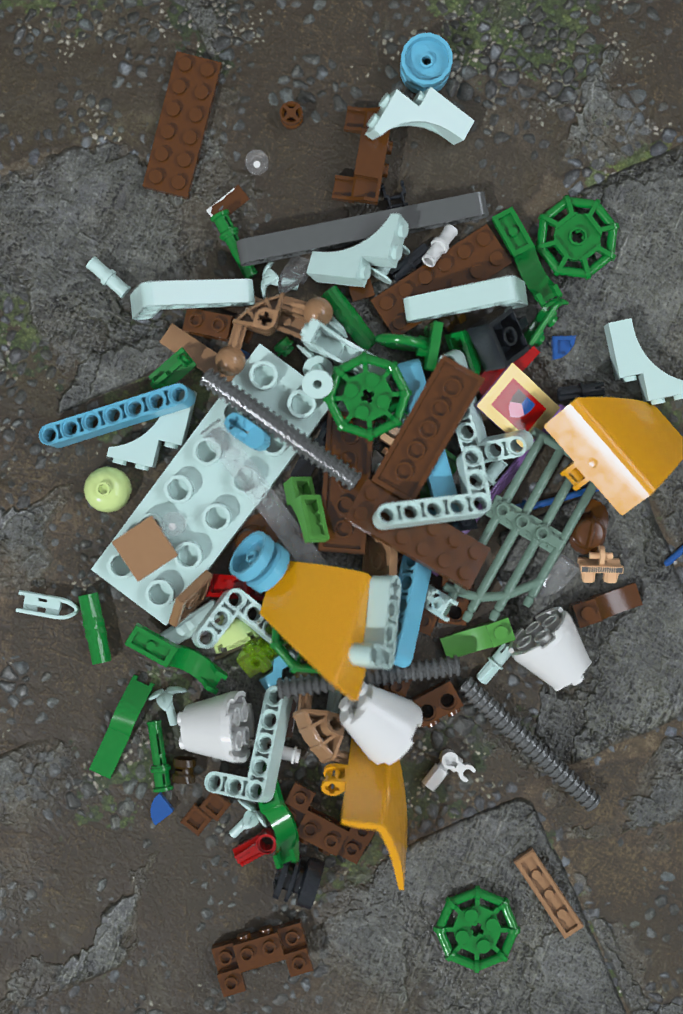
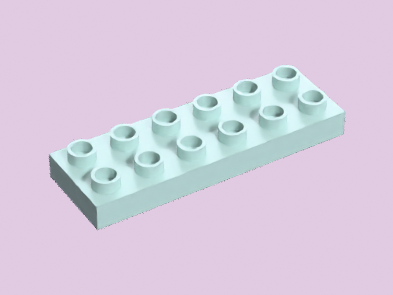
[91,343,336,626]

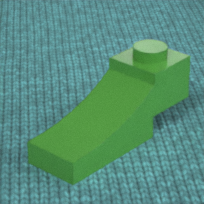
[283,477,330,543]
[440,616,516,658]

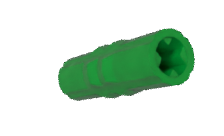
[321,285,376,351]
[78,592,112,665]

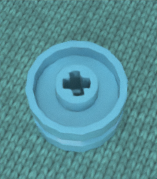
[400,33,453,93]
[229,531,290,593]

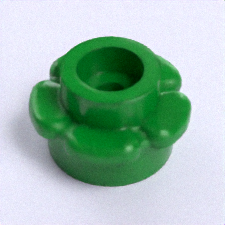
[273,336,294,357]

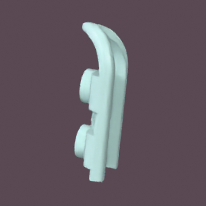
[424,585,458,622]
[16,590,80,620]

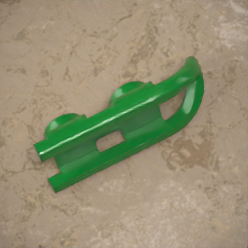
[524,298,569,347]

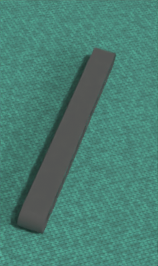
[236,191,489,266]

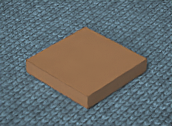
[112,515,178,582]
[168,570,213,628]

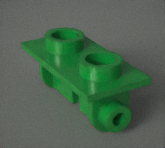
[148,347,197,390]

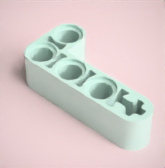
[349,575,401,669]

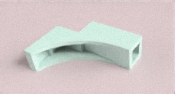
[365,87,474,145]
[306,213,409,288]
[301,318,392,383]
[604,318,683,405]
[107,391,197,471]

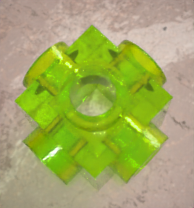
[236,637,275,678]

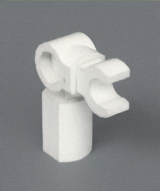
[422,749,476,792]

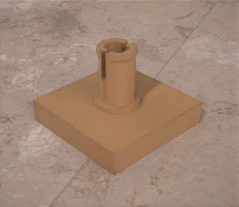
[362,536,403,577]

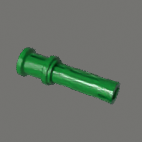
[210,209,258,279]
[147,719,174,793]

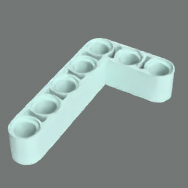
[403,276,528,323]
[130,279,255,320]
[437,349,534,464]
[372,446,492,530]
[192,588,309,663]
[204,686,293,803]

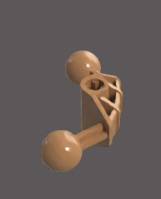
[215,292,333,376]
[292,672,350,765]

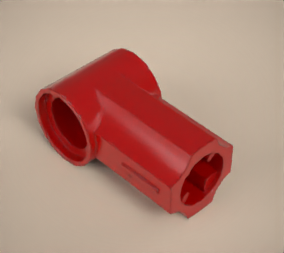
[232,827,276,867]

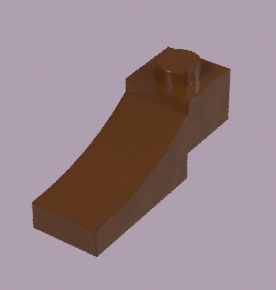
[569,582,643,628]

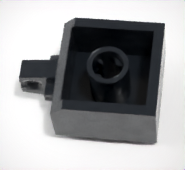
[467,306,530,372]

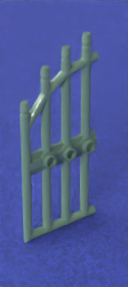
[442,427,597,623]

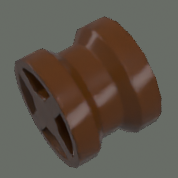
[280,101,304,130]

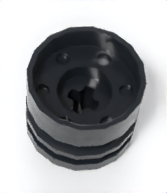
[272,853,325,910]

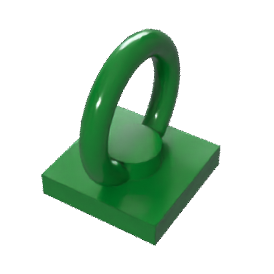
[375,321,443,373]

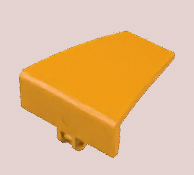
[544,397,683,515]
[259,561,372,701]
[321,737,408,890]

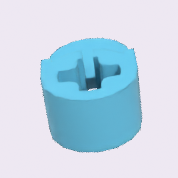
[224,413,271,451]
[259,648,289,690]

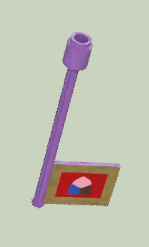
[431,363,566,577]

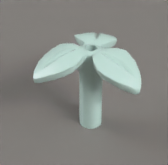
[260,261,299,298]
[148,686,187,726]
[229,799,268,838]

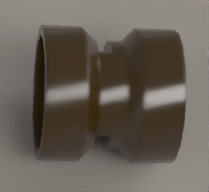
[435,313,467,334]
[172,756,197,784]

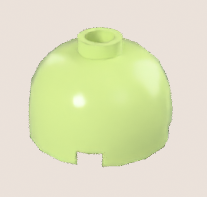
[84,466,132,513]
[213,615,259,654]

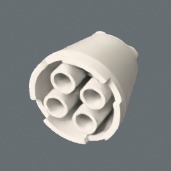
[508,607,592,691]
[338,681,423,765]
[177,691,254,763]

